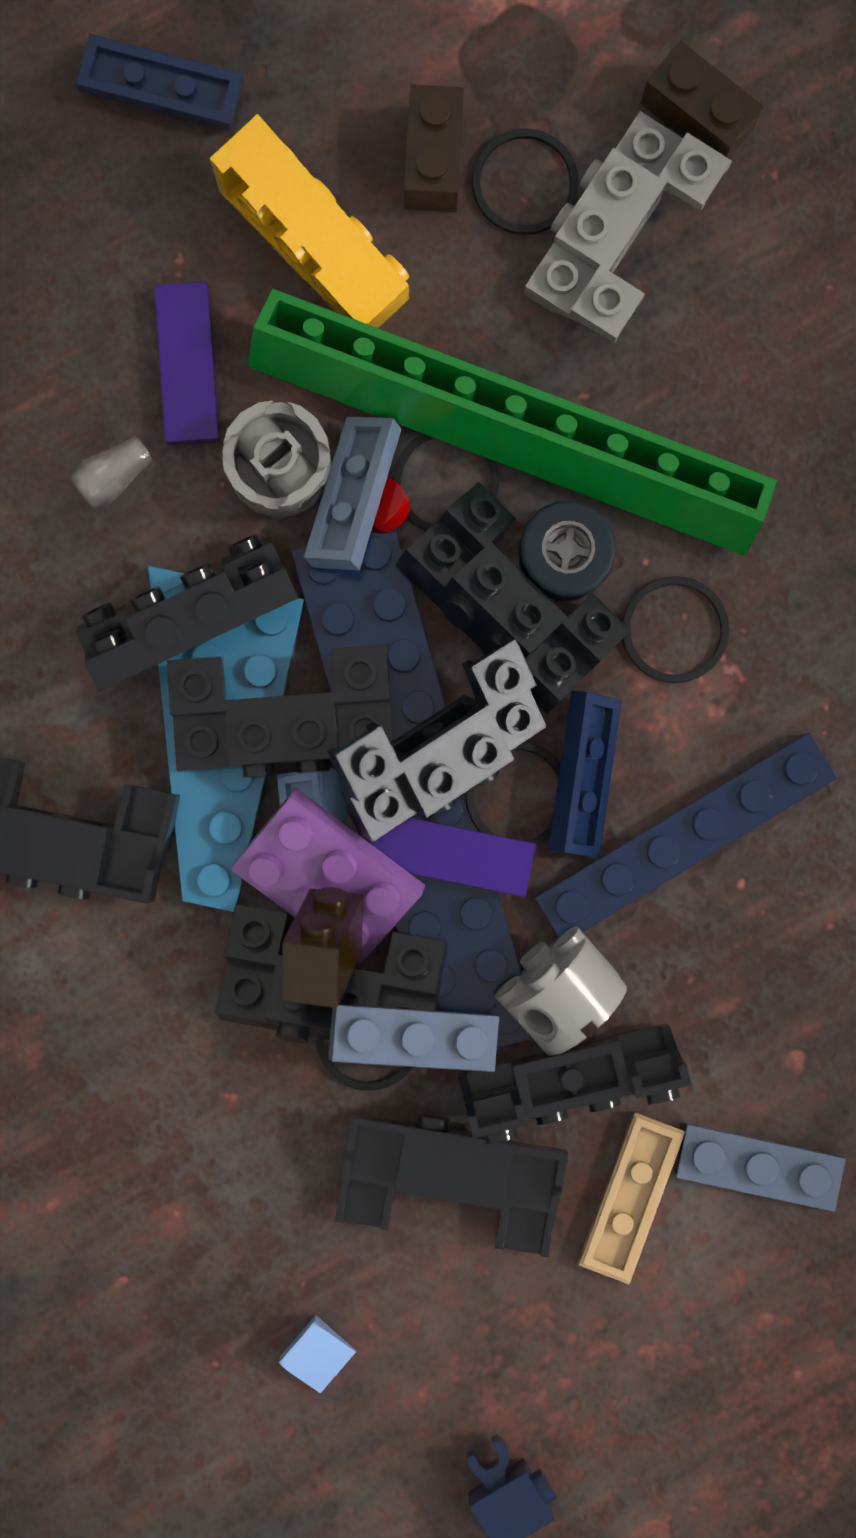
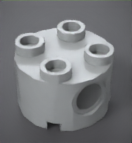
[222,401,332,520]
[495,926,627,1056]

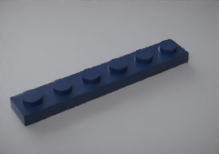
[534,733,837,939]

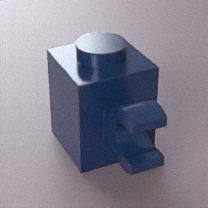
[467,1435,557,1538]

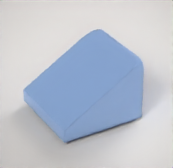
[277,769,347,822]
[278,1315,356,1393]

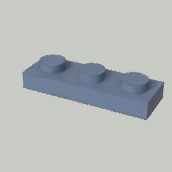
[303,417,401,571]
[328,1004,499,1072]
[674,1123,846,1212]

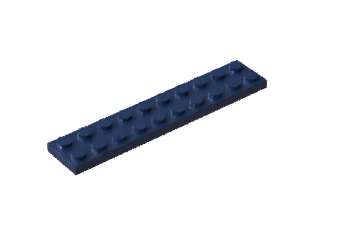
[291,529,531,1048]

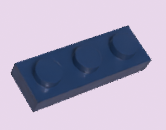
[76,34,244,131]
[549,691,622,858]

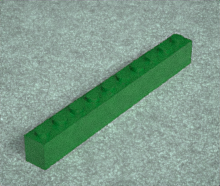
[248,288,777,556]

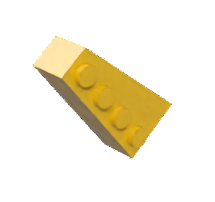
[210,114,409,328]

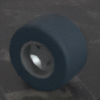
[519,500,616,601]

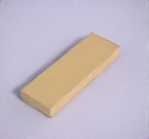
[578,1111,685,1284]

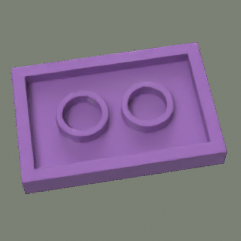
[230,788,426,965]

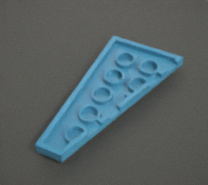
[148,566,305,912]

